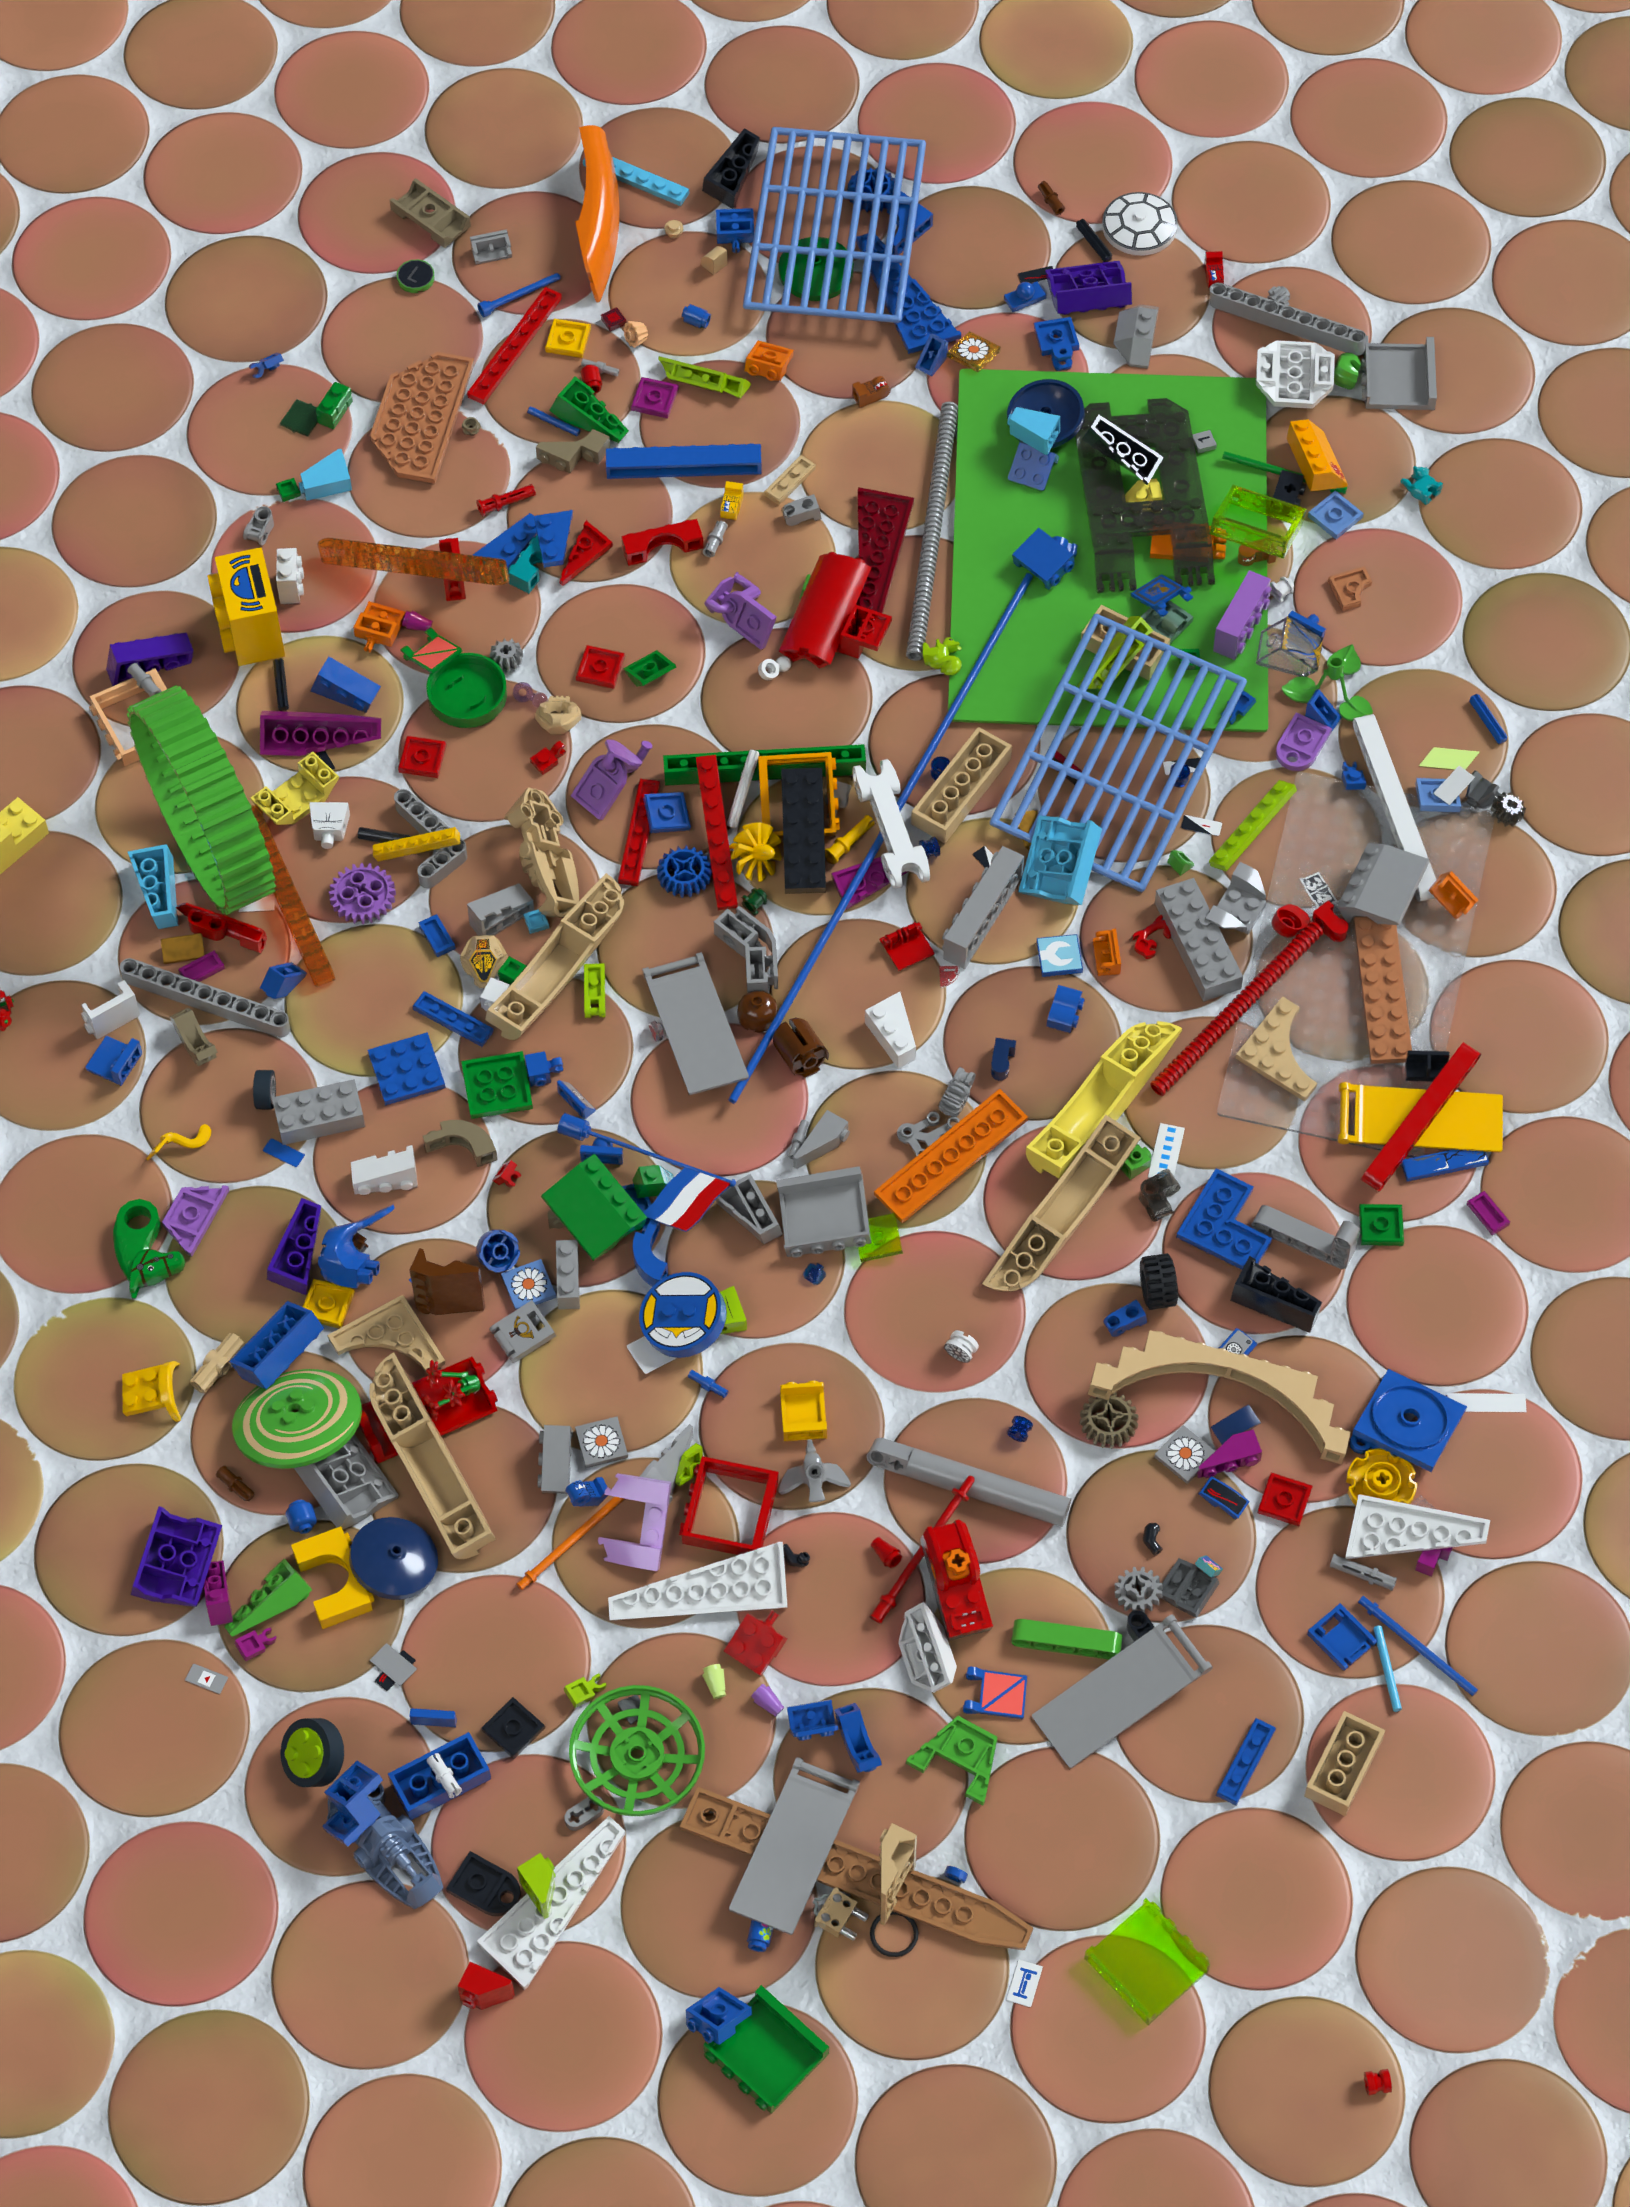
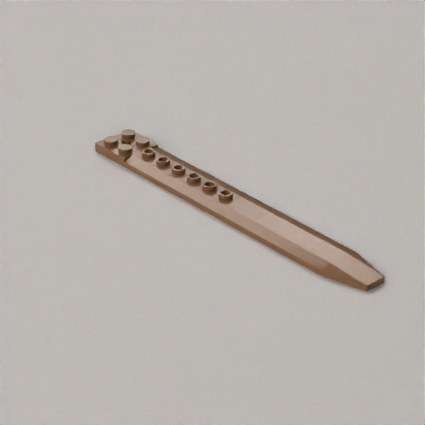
[680,1786,1033,1950]

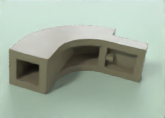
[170,1008,218,1066]
[423,1120,497,1167]

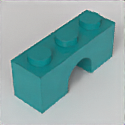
[508,536,543,594]

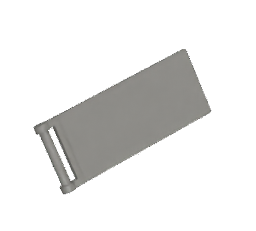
[642,952,749,1095]
[1032,1614,1213,1768]
[729,1757,860,1935]

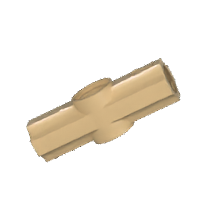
[190,1333,245,1393]

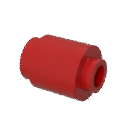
[580,365,602,394]

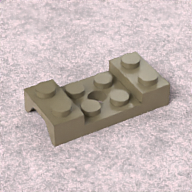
[390,178,471,248]

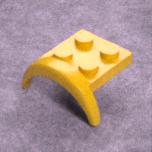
[122,1361,181,1422]

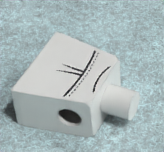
[310,802,350,849]

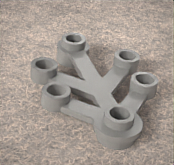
[897,1112,960,1156]

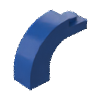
[834,1703,882,1773]

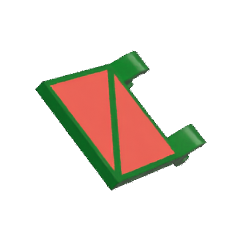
[400,627,463,674]

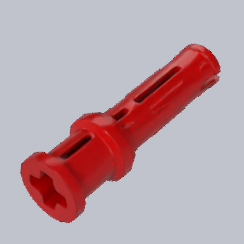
[476,484,536,517]

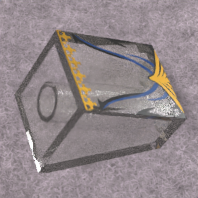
[1256,616,1323,677]

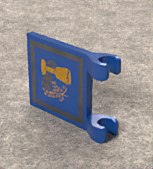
[1131,574,1193,617]

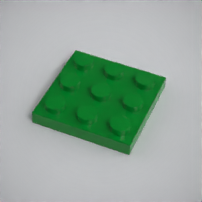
[461,1051,533,1119]

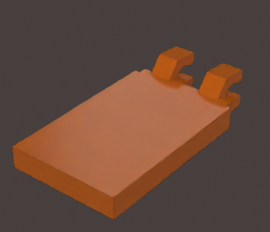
[1150,522,1227,562]

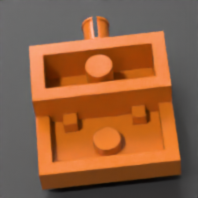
[353,601,406,653]

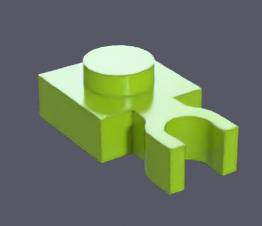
[564,1673,606,1708]

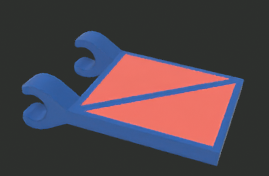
[963,1666,1027,1719]

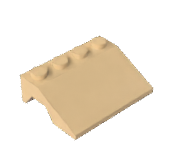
[879,1823,917,1926]

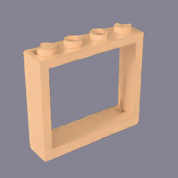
[89,668,167,766]

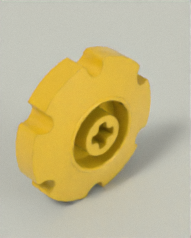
[1346,1448,1417,1506]

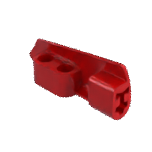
[176,903,267,953]

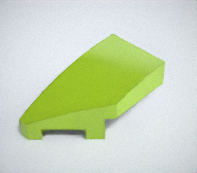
[675,1443,703,1486]

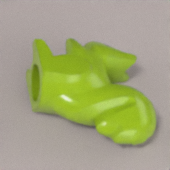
[923,637,962,676]

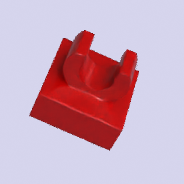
[492,1160,521,1188]

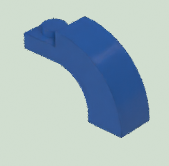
[633,1220,668,1287]

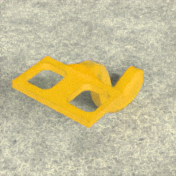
[145,1124,211,1161]

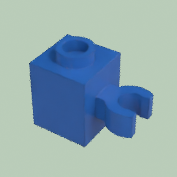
[524,1051,563,1087]

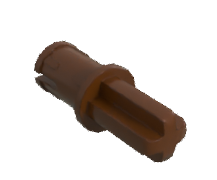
[1038,181,1065,215]
[216,1466,254,1501]

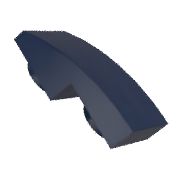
[1211,1405,1261,1445]

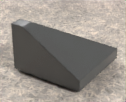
[618,1695,640,1725]

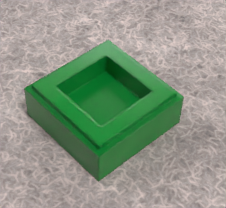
[276,478,301,502]

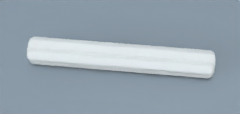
[727,750,759,828]

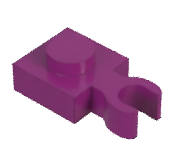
[234,1628,277,1661]

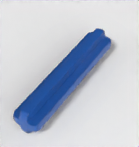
[1469,694,1507,744]

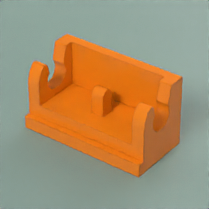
[1428,871,1478,919]
[1093,929,1121,976]

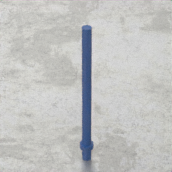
[1358,1596,1478,1696]

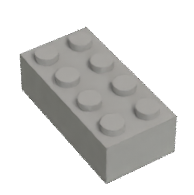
[272,1079,365,1145]

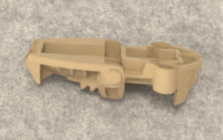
[504,787,579,917]

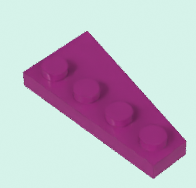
[831,857,909,910]

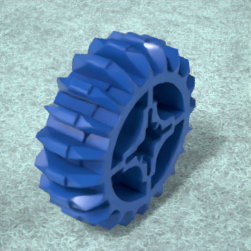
[847,167,895,213]
[657,845,712,898]

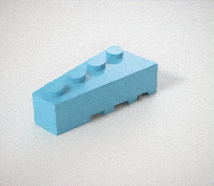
[127,844,178,929]

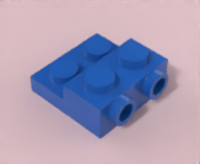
[686,1987,752,2045]

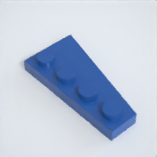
[469,513,537,579]

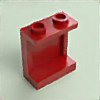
[439,538,466,601]

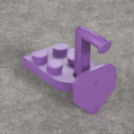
[704,572,777,650]
[571,740,653,820]

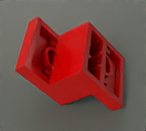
[836,604,892,659]

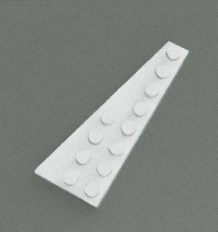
[608,1542,787,1621]
[477,1816,625,1990]

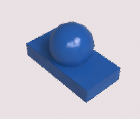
[1004,282,1046,312]
[580,1138,623,1165]

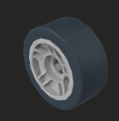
[253,1070,276,1110]

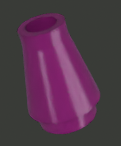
[402,610,433,631]

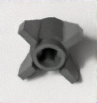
[1465,770,1502,809]

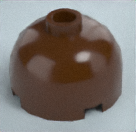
[737,990,778,1033]

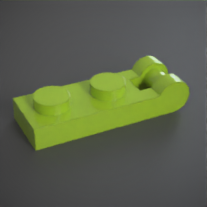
[584,963,606,1018]

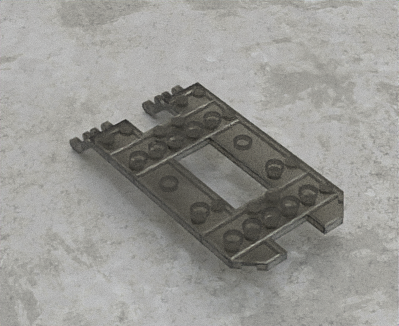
[1075,398,1215,593]

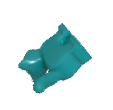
[1400,466,1443,505]

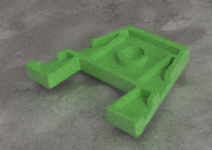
[906,1716,998,1806]

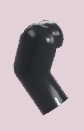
[1143,1523,1163,1556]
[783,1544,810,1568]

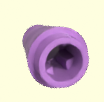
[751,1684,784,1717]

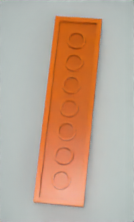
[874,1089,1028,1224]

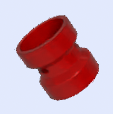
[1364,2069,1392,2096]

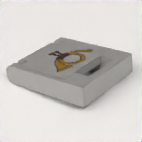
[489,1300,556,1363]

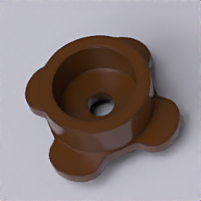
[353,1232,369,1250]

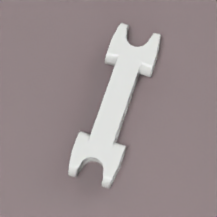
[852,759,930,889]

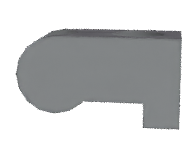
[782,494,822,526]

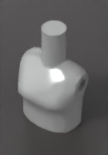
[824,781,852,818]

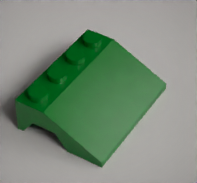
[541,1154,647,1261]

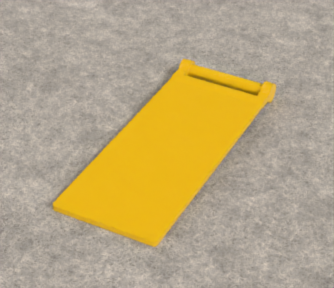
[1338,1082,1503,1153]

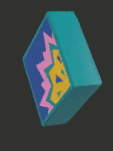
[1195,1555,1223,1577]

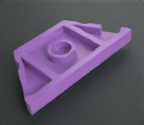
[162,1185,229,1257]

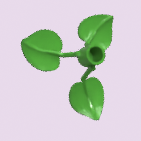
[1282,644,1373,722]

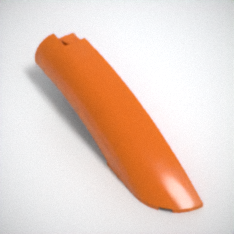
[575,125,619,303]

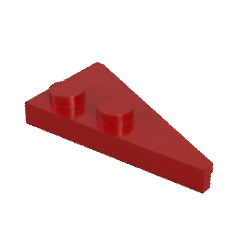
[559,520,613,586]

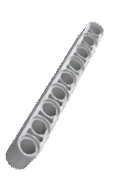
[1209,283,1366,356]
[120,958,291,1037]

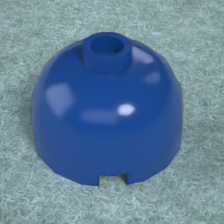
[476,1229,520,1272]

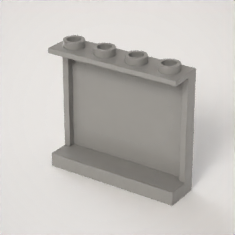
[1361,336,1437,410]
[776,1166,871,1258]

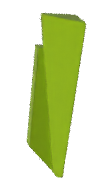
[658,356,751,398]
[1077,616,1153,689]

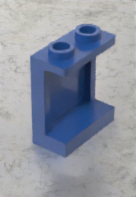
[1012,528,1075,590]

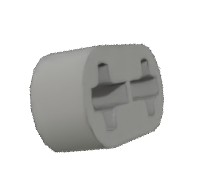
[565,1795,604,1831]

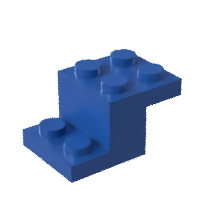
[322,1761,383,1847]

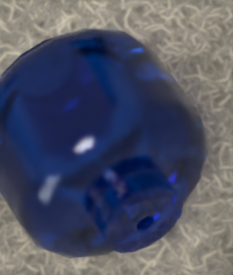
[803,1263,826,1285]

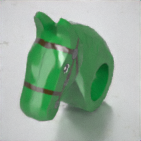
[113,1199,185,1299]

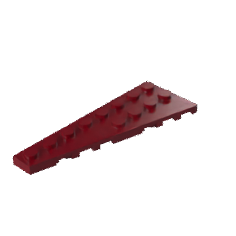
[858,487,914,613]

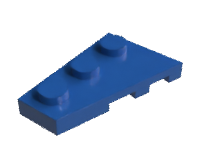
[534,510,573,568]

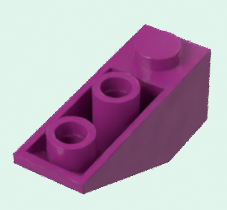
[1197,1429,1262,1478]
[204,1560,233,1626]

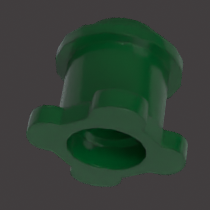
[741,888,767,916]

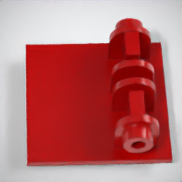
[879,922,935,971]

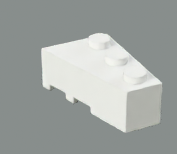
[351,1145,418,1195]

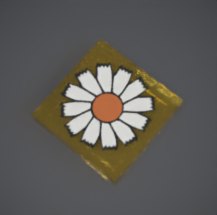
[947,331,1001,372]

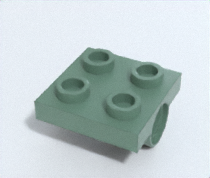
[1141,600,1193,644]

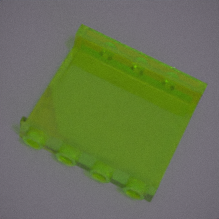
[1084,1898,1210,2025]

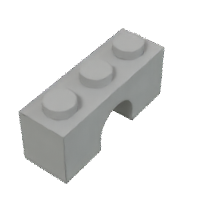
[556,1240,580,1310]

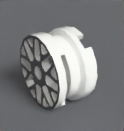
[944,1330,979,1363]

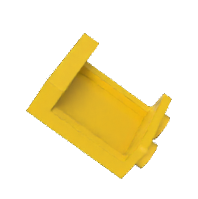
[780,1381,827,1441]

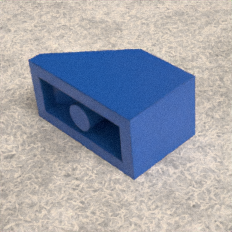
[260,962,307,999]

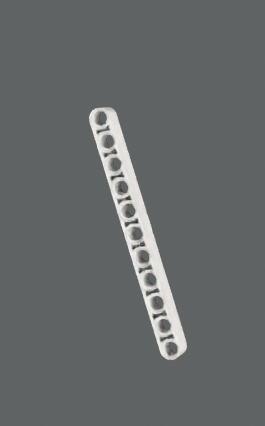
[1353,714,1436,902]

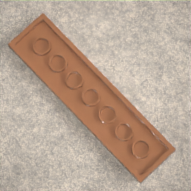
[1353,916,1412,1064]

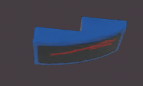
[1198,1476,1250,1519]

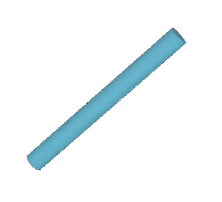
[1373,1626,1402,1712]

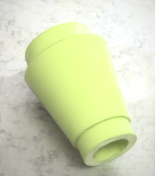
[702,1664,726,1699]

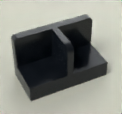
[1405,1050,1450,1082]

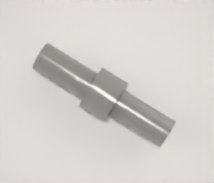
[581,359,619,376]
[788,1120,809,1159]

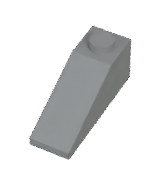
[793,1110,850,1169]

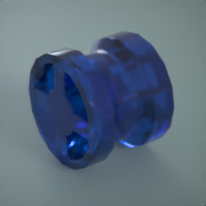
[931,756,950,781]
[1169,763,1190,787]
[919,836,941,859]
[1007,1416,1033,1442]

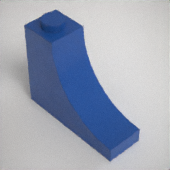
[887,191,933,255]

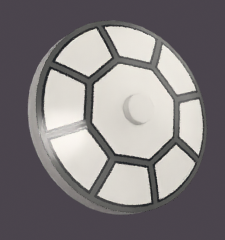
[1102,192,1178,256]

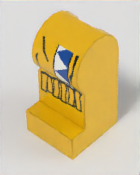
[720,481,744,520]

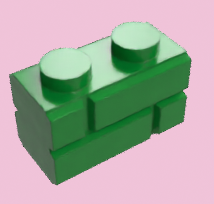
[316,382,353,429]

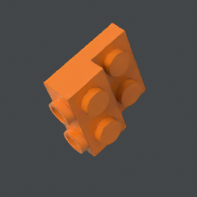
[744,340,794,381]

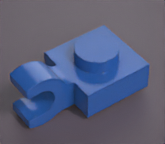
[249,353,284,378]

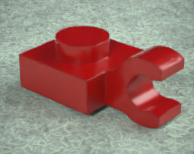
[530,741,566,775]

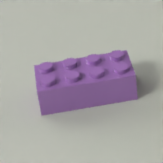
[1213,570,1272,660]

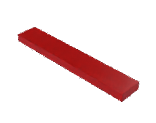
[618,778,660,886]

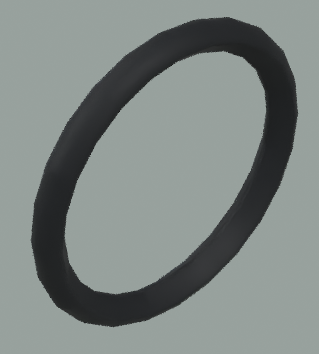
[870,1911,919,1957]

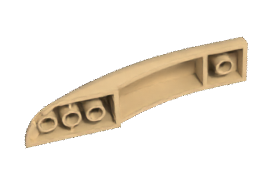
[485,873,624,1040]

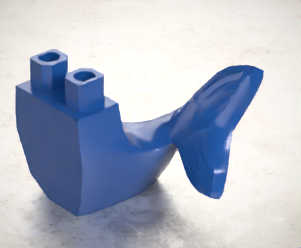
[318,1205,395,1288]

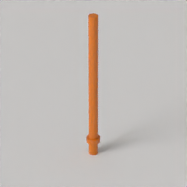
[516,1496,624,1590]

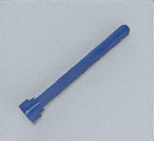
[477,273,561,317]

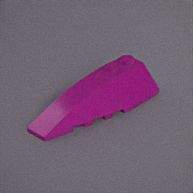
[260,711,381,756]

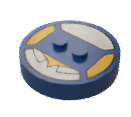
[639,1272,726,1358]

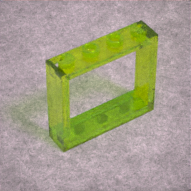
[1209,485,1307,559]

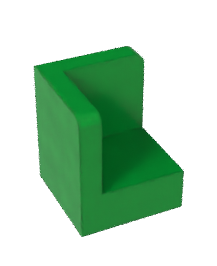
[498,956,527,985]

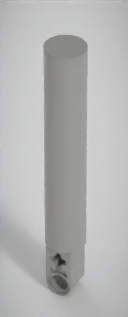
[867,1438,1071,1527]

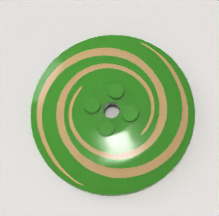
[232,1369,362,1469]

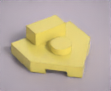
[1122,478,1164,516]

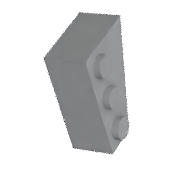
[716,1174,783,1244]

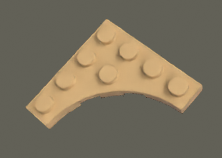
[1235,996,1317,1102]
[327,1295,446,1374]

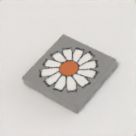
[575,1417,628,1468]
[1154,1425,1215,1484]

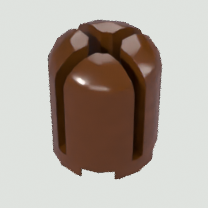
[773,1017,829,1078]

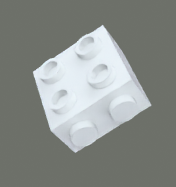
[276,548,304,604]

